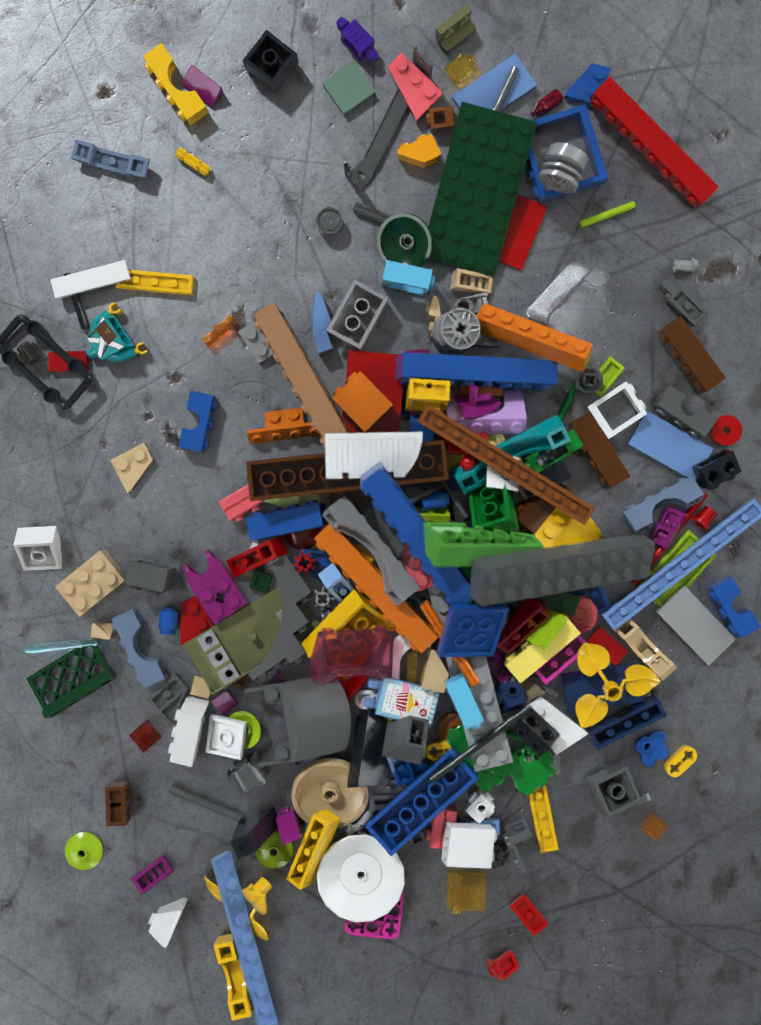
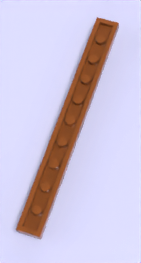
[417,404,596,525]

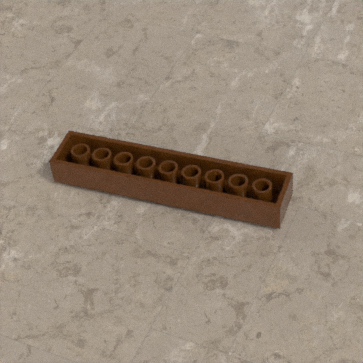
[246,440,449,501]

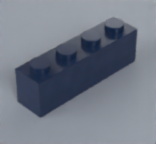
[585,695,667,750]

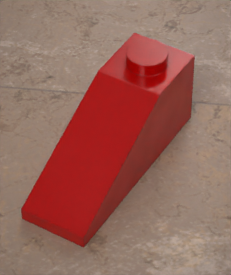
[226,536,289,578]

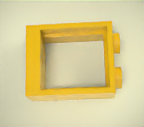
[406,378,450,413]

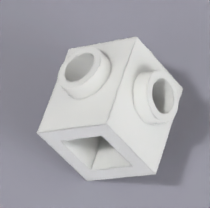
[464,789,495,824]

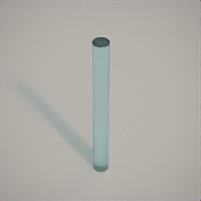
[23,638,100,653]

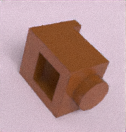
[426,106,455,129]

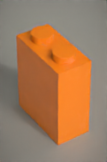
[332,371,393,433]

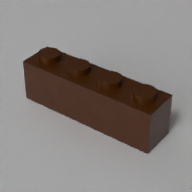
[657,315,726,393]
[567,411,630,489]

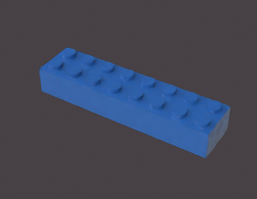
[395,352,558,391]
[360,461,473,605]

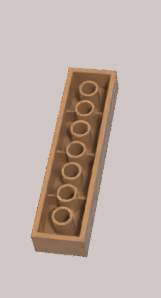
[254,302,351,448]

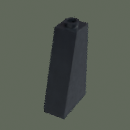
[347,710,390,788]
[230,806,278,860]

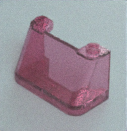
[308,625,394,683]

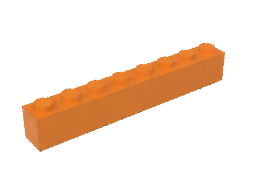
[314,524,439,653]

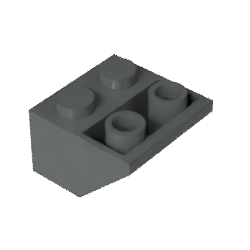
[382,715,429,765]

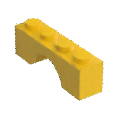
[143,43,209,126]
[214,934,253,1021]

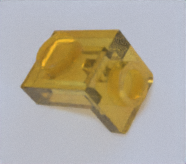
[445,53,479,84]

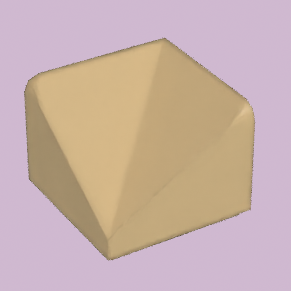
[90,621,115,640]

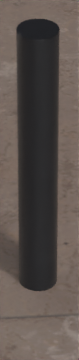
[64,272,89,330]

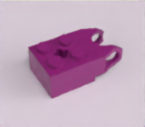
[182,549,250,625]

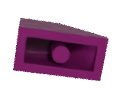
[276,806,304,845]

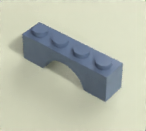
[623,476,704,534]
[111,607,168,688]

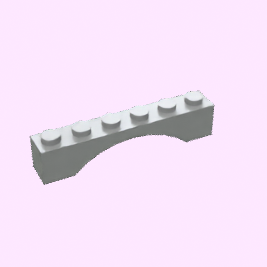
[322,496,420,607]

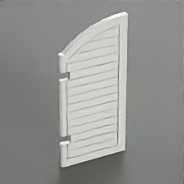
[325,432,423,479]

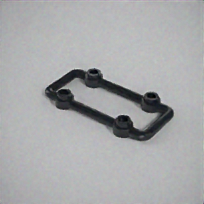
[0,314,92,410]

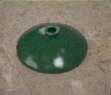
[377,213,433,267]

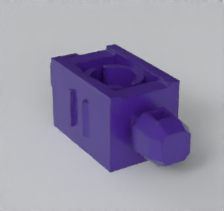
[336,17,379,63]

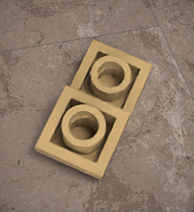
[425,296,441,339]

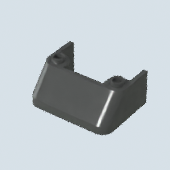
[374,480,468,561]

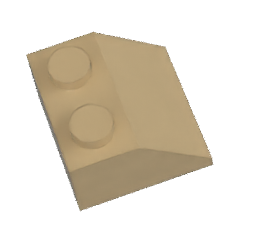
[420,645,451,693]

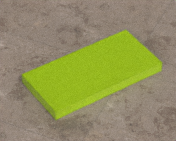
[638,530,717,607]

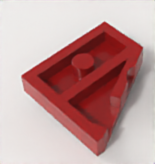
[180,595,214,645]

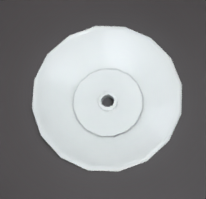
[317,834,405,923]

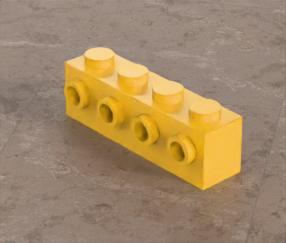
[286,808,341,890]

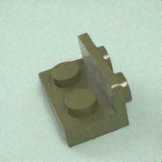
[435,5,476,52]

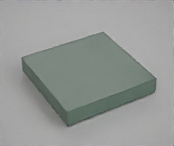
[322,60,375,116]

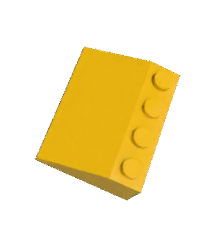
[532,508,603,548]
[301,589,396,680]

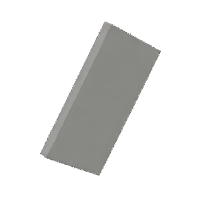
[656,585,736,666]

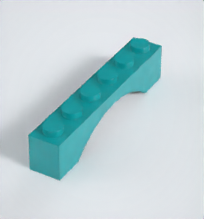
[451,415,571,494]

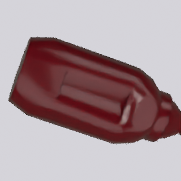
[531,89,563,117]

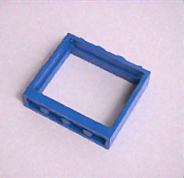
[526,104,608,203]

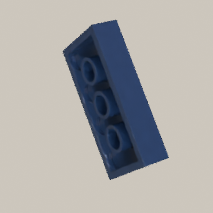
[560,662,644,714]

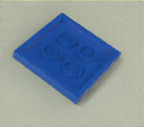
[436,604,509,657]

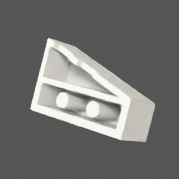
[168,694,210,767]
[525,696,589,755]

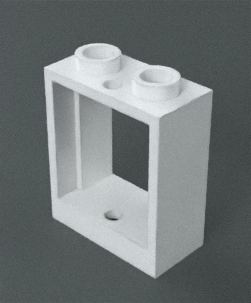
[584,382,647,439]

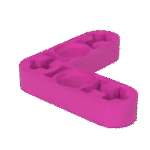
[345,888,404,939]

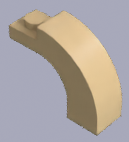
[614,619,677,681]

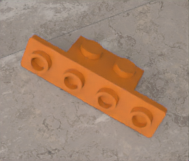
[247,407,320,444]

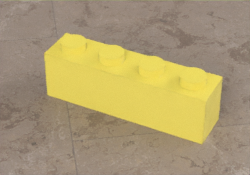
[504,613,581,684]

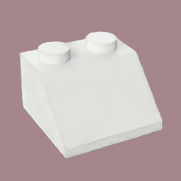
[13,526,62,571]

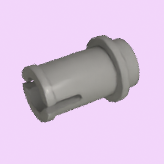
[673,258,698,273]

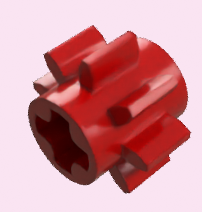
[293,550,317,574]

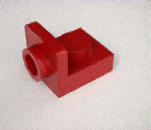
[486,949,520,981]

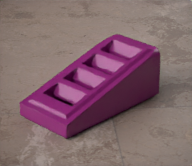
[131,855,174,895]

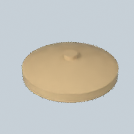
[291,758,369,828]

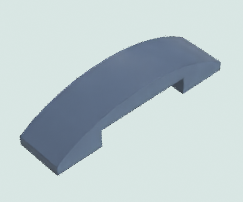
[71,139,150,179]

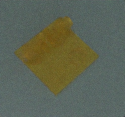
[447,872,486,915]

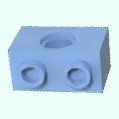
[318,563,356,603]

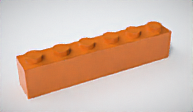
[476,303,593,373]

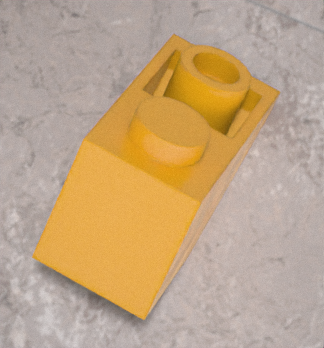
[397,133,442,168]

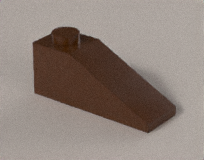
[515,484,571,534]

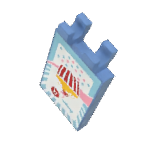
[363,676,440,728]

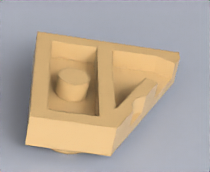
[110,443,154,493]

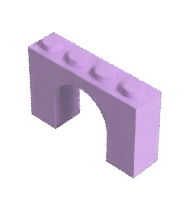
[445,390,527,435]

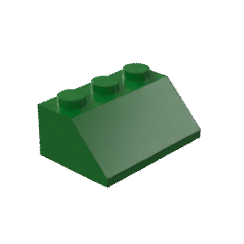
[468,480,519,534]

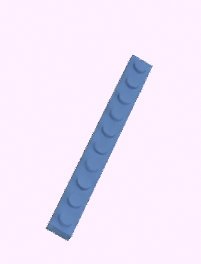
[601,498,761,630]
[211,851,279,1025]

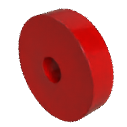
[709,415,742,446]

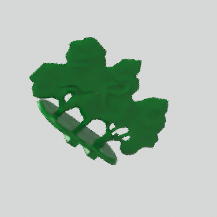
[447,724,557,796]

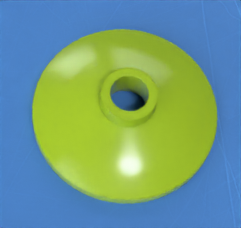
[229,711,262,749]
[256,830,294,869]
[65,832,103,870]

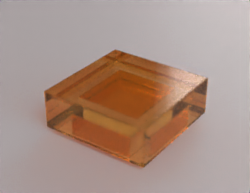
[640,812,668,840]

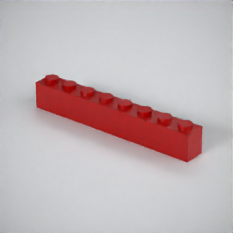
[589,76,719,207]

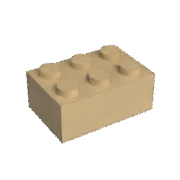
[55,549,126,617]

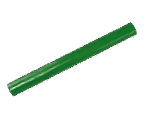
[558,359,591,422]

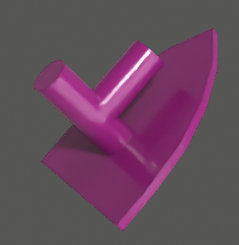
[454,385,502,419]

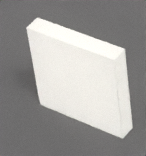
[206,714,248,760]

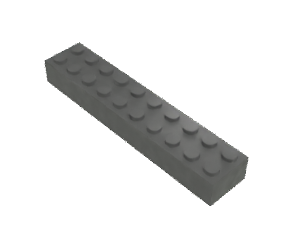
[469,533,655,607]

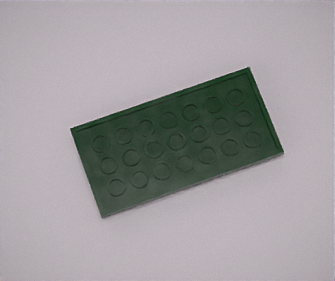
[428,102,537,277]

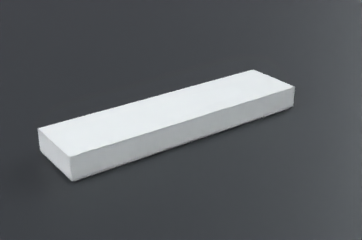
[50,260,131,299]

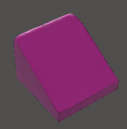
[211,688,239,715]

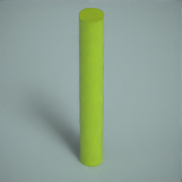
[579,201,636,228]

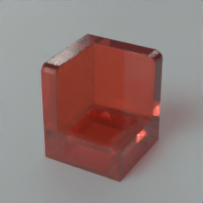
[129,719,161,753]

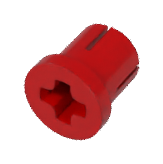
[691,506,717,531]

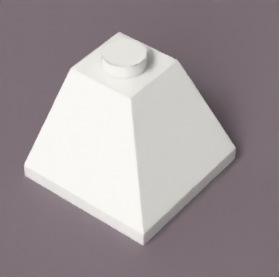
[148,897,188,948]

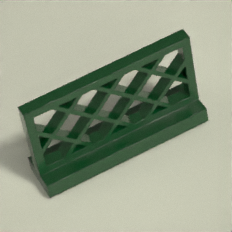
[26,638,117,718]

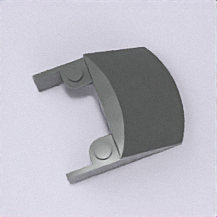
[244,672,352,767]

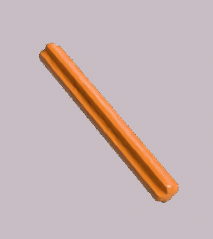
[419,600,480,687]

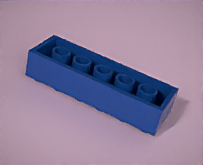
[365,745,479,856]

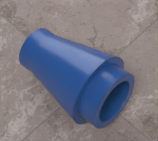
[419,491,450,512]

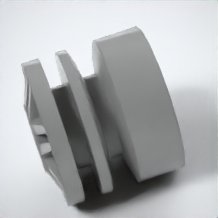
[538,143,588,194]
[432,308,481,353]

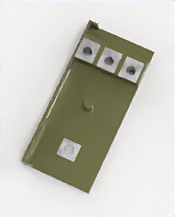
[183,587,320,695]

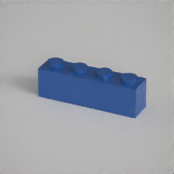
[246,500,328,541]

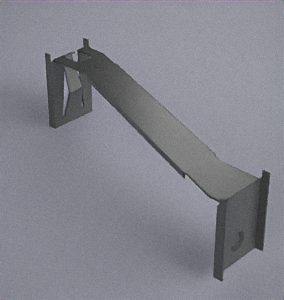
[344,46,433,192]

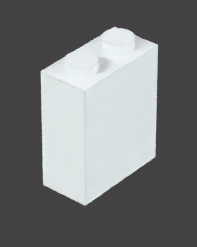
[441,822,497,869]

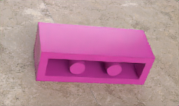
[535,634,587,685]

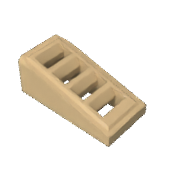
[451,268,493,295]

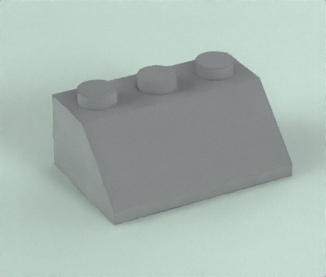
[326,279,388,351]

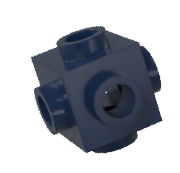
[496,680,526,713]

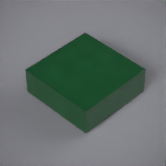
[249,569,273,593]

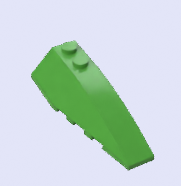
[423,522,544,567]

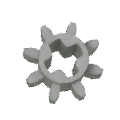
[311,586,335,611]

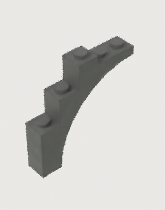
[248,555,312,682]

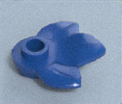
[635,731,670,768]

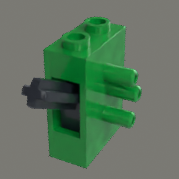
[522,429,584,473]

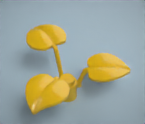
[575,643,660,728]
[204,875,272,941]

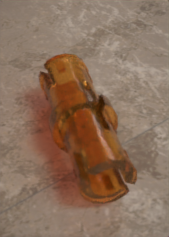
[201,314,238,348]

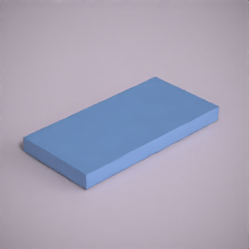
[452,53,537,112]
[627,411,714,481]

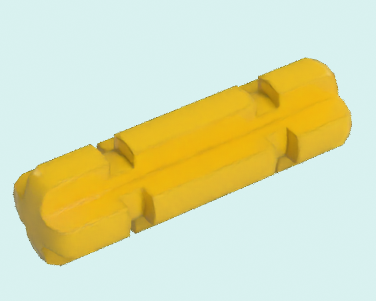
[175,147,211,176]

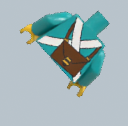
[86,303,148,362]

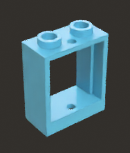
[382,260,435,296]
[444,673,484,730]

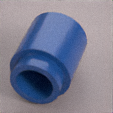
[158,606,179,635]

